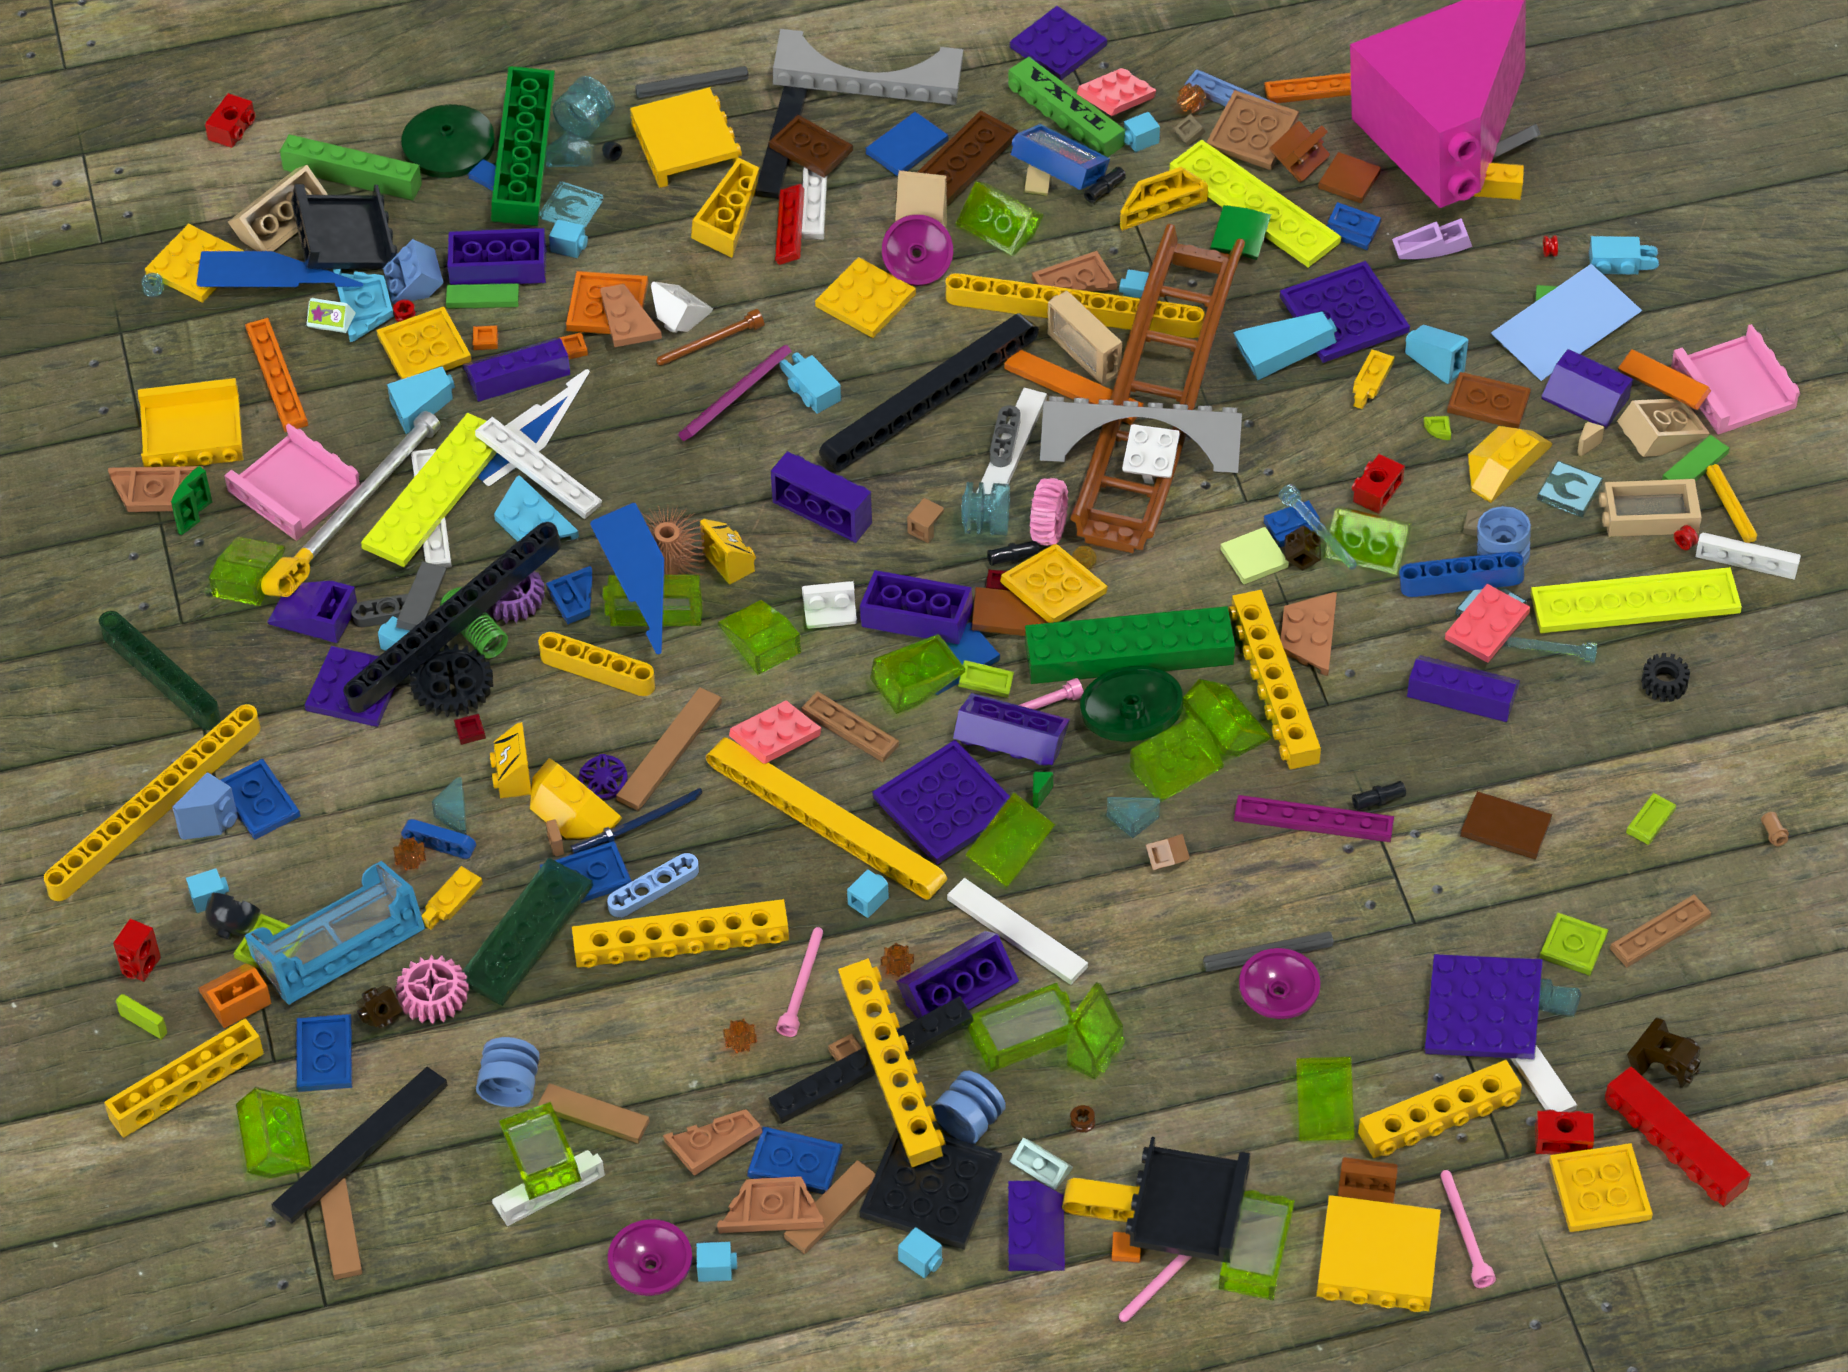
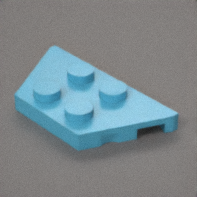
[333,269,394,342]
[494,475,579,542]

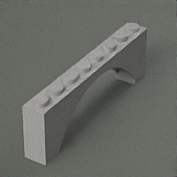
[773,29,963,105]
[1040,396,1242,473]

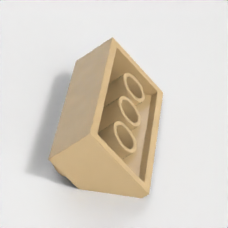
[228,165,328,251]

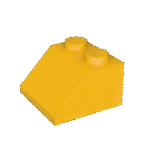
[1473,162,1524,200]

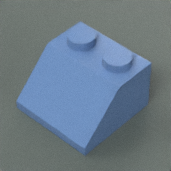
[172,772,238,840]

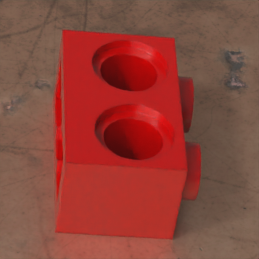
[113,919,161,982]

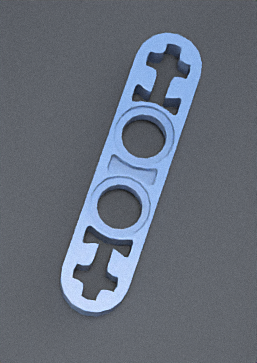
[607,853,699,917]

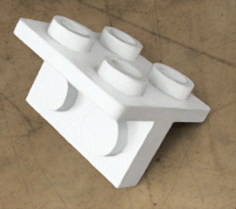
[1122,424,1180,484]
[802,581,857,629]

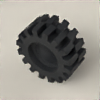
[1641,653,1690,702]

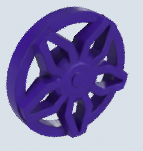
[579,754,628,801]

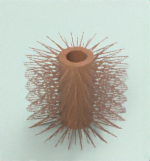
[643,505,705,596]

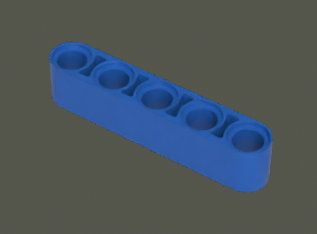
[1399,552,1524,597]

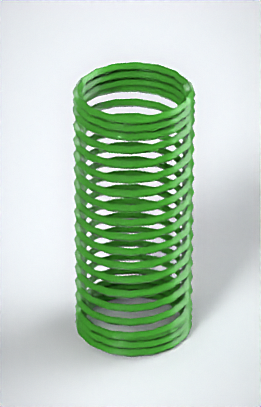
[440,587,508,659]

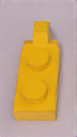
[1352,350,1394,409]
[422,866,483,930]

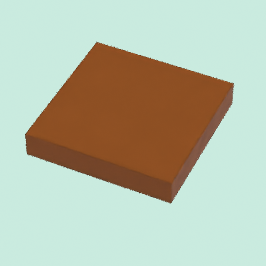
[1318,152,1381,204]

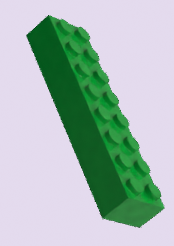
[491,66,555,226]
[1025,606,1235,684]

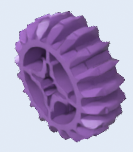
[486,569,545,624]

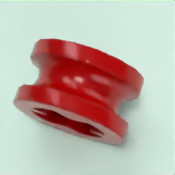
[1543,235,1558,257]
[393,300,416,322]
[1674,525,1699,551]

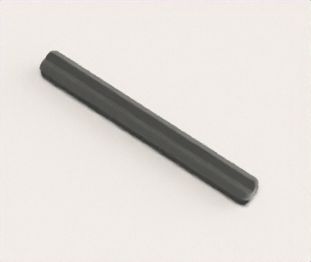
[635,66,749,98]
[1203,931,1333,971]

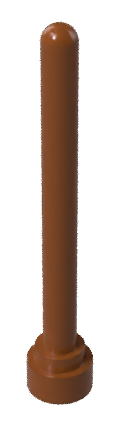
[656,309,765,366]

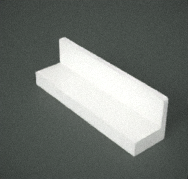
[1695,533,1801,580]
[492,1150,605,1227]

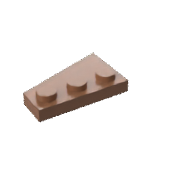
[1032,251,1117,292]
[600,284,662,347]
[663,1109,763,1176]

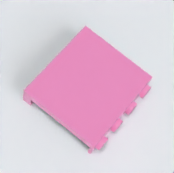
[1671,324,1800,435]
[224,424,360,541]

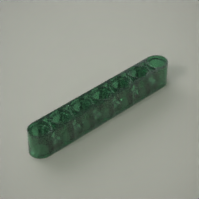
[99,611,221,730]

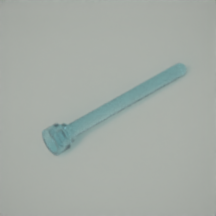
[1278,484,1357,570]
[1503,636,1598,663]

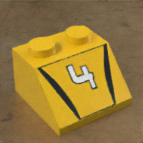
[700,519,756,585]
[490,722,531,799]

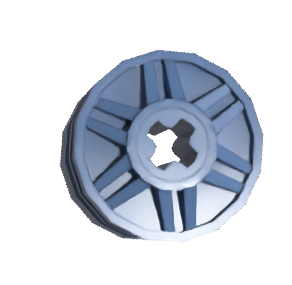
[1477,506,1531,566]
[476,1037,540,1107]
[932,1071,1005,1144]

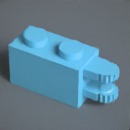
[1589,236,1659,275]
[779,352,841,414]

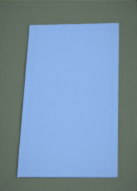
[1491,264,1642,381]

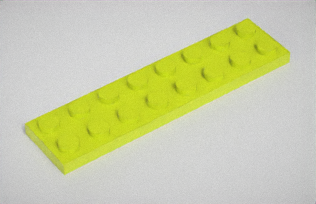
[1169,140,1341,268]
[361,413,497,567]
[1530,567,1742,633]

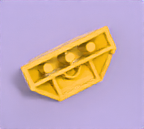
[1120,167,1208,230]
[1468,426,1552,503]
[530,758,622,840]

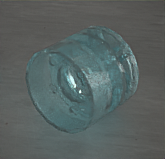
[552,76,615,139]
[961,481,1010,536]

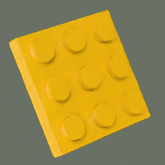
[145,224,244,303]
[815,257,916,338]
[377,306,472,380]
[1000,544,1108,623]
[1549,1143,1653,1232]

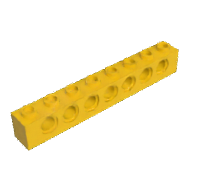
[1228,590,1321,770]
[572,899,789,968]
[838,958,945,1167]

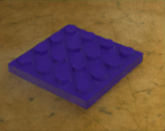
[1279,261,1410,363]
[872,740,1019,865]
[1425,954,1543,1059]

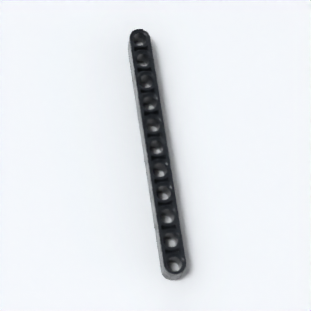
[819,313,1039,471]
[343,522,561,713]

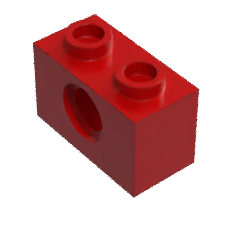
[205,93,256,148]
[1352,454,1405,514]
[1535,1110,1594,1155]

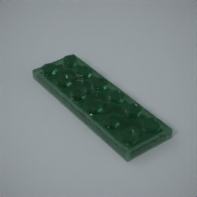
[462,858,594,1006]

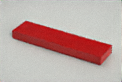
[775,184,805,265]

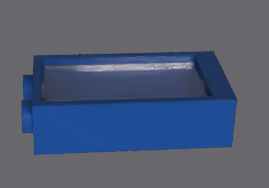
[1011,124,1110,190]

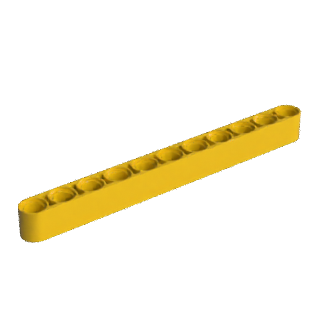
[945,273,1205,338]
[44,704,260,901]
[706,737,947,900]

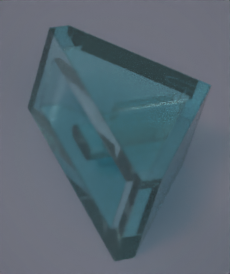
[546,130,594,167]
[432,777,467,835]
[1107,797,1160,838]

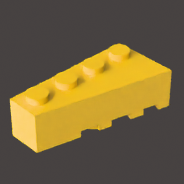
[691,158,759,258]

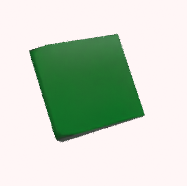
[1033,772,1053,808]

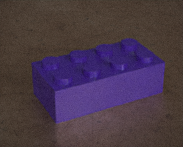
[448,228,546,285]
[771,451,872,543]
[860,570,973,644]

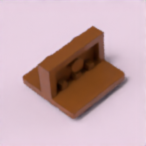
[1269,121,1330,183]
[1338,1157,1398,1203]

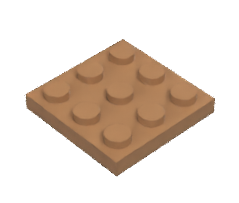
[1206,90,1299,170]

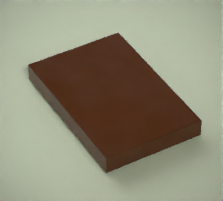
[769,115,853,178]
[1460,791,1552,860]

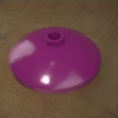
[882,215,953,286]
[1239,948,1321,1019]
[608,1219,692,1296]

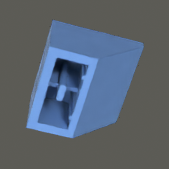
[383,239,444,304]

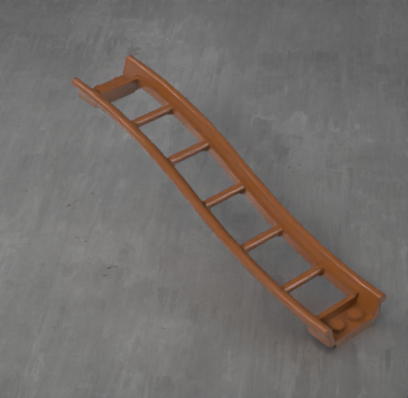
[1070,224,1245,553]

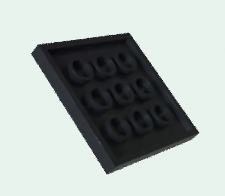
[859,1127,1002,1250]

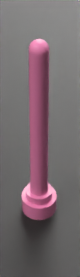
[1019,678,1084,710]
[776,927,823,1037]
[1440,1170,1496,1288]
[1119,1255,1192,1322]

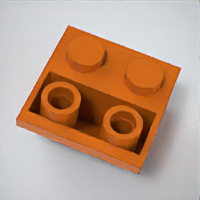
[198,963,272,1028]

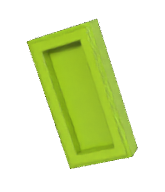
[958,660,1014,698]
[1626,793,1676,845]
[116,994,167,1040]

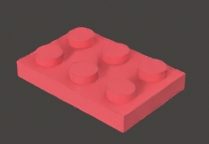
[1077,68,1156,116]
[1445,584,1530,663]
[729,700,821,764]

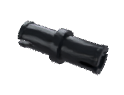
[1084,167,1126,203]
[987,541,1040,566]
[1352,781,1406,811]

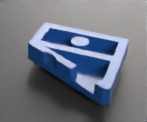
[546,566,593,625]

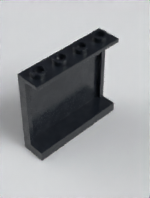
[291,184,397,269]
[1125,1137,1250,1263]

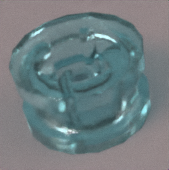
[141,273,164,297]

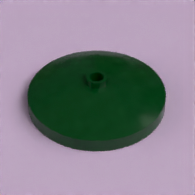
[401,104,495,178]
[1080,666,1184,742]

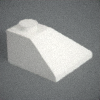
[651,281,713,333]

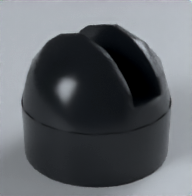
[602,141,623,162]

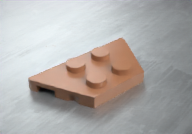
[108,466,204,512]
[1280,592,1337,676]
[717,1176,825,1233]

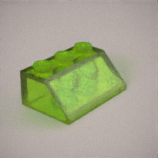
[955,181,1044,256]
[1324,506,1412,575]
[1183,679,1271,757]
[1130,714,1224,803]
[236,1087,312,1179]

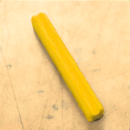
[1706,464,1757,543]

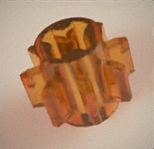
[1177,83,1206,113]
[393,837,426,871]
[880,943,914,977]
[723,1019,757,1054]

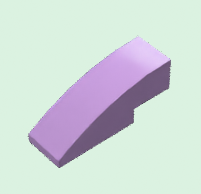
[1392,218,1472,259]

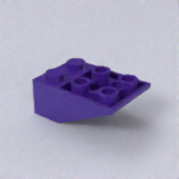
[268,581,357,643]

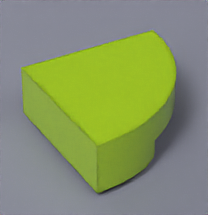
[1423,416,1451,440]

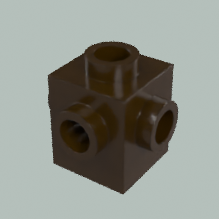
[1285,525,1321,571]
[356,985,403,1028]

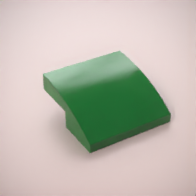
[1210,205,1271,260]
[171,466,212,536]

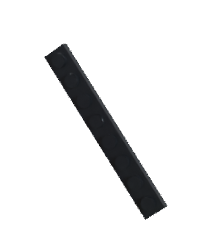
[768,996,974,1124]

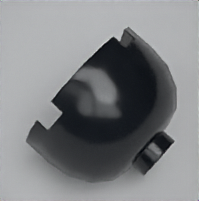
[205,892,260,940]

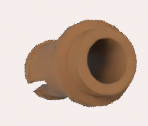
[1761,812,1789,846]

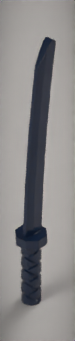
[571,788,702,854]

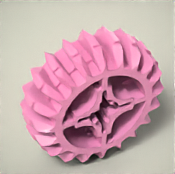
[1029,478,1069,546]
[395,955,469,1024]

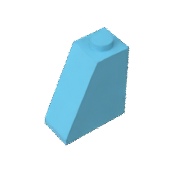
[1405,325,1468,385]
[387,367,455,434]

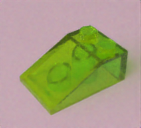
[209,536,285,606]
[718,600,801,675]
[870,634,965,714]
[965,792,1055,887]
[1067,982,1125,1080]
[1296,1057,1355,1141]

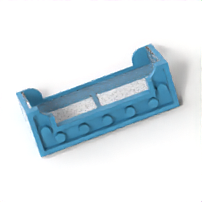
[245,861,425,1005]

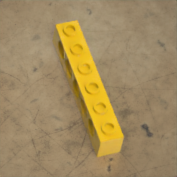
[104,1018,264,1138]
[1358,1060,1522,1159]

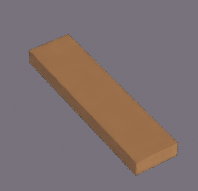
[802,691,899,762]
[1610,894,1711,967]
[538,1083,650,1144]
[784,1160,876,1254]
[321,1177,362,1280]

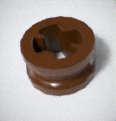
[1070,1105,1096,1133]

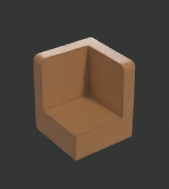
[907,498,944,543]
[1146,834,1189,870]

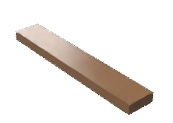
[616,687,722,811]

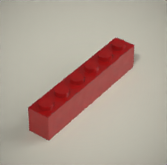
[1605,1066,1751,1207]

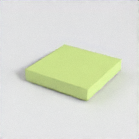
[1220,527,1289,584]

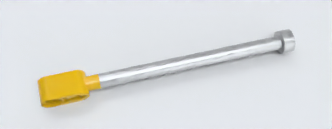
[261,411,441,597]

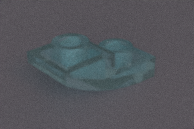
[1539,979,1581,1016]

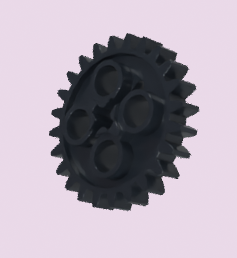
[410,644,494,717]

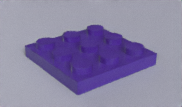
[1010,6,1107,81]
[305,646,396,727]

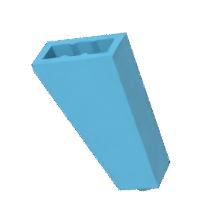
[1234,312,1337,380]

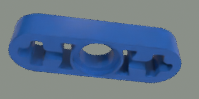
[401,819,476,859]

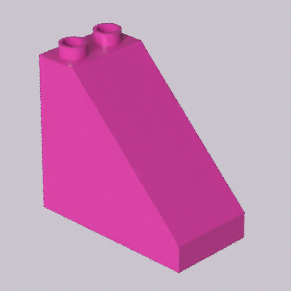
[1350,0,1526,208]

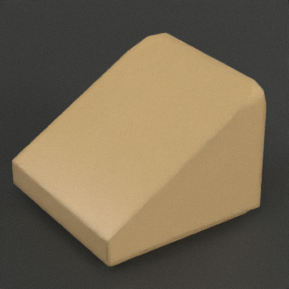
[1024,164,1052,196]
[1577,422,1604,456]

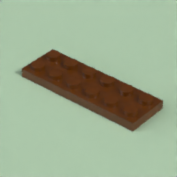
[896,110,1018,206]

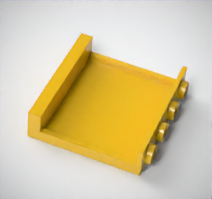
[630,87,742,188]
[138,378,244,467]
[1316,1195,1441,1312]

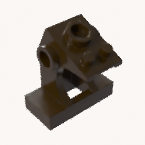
[1627,1017,1701,1088]

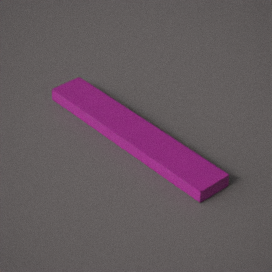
[678,345,792,441]
[1234,795,1394,843]

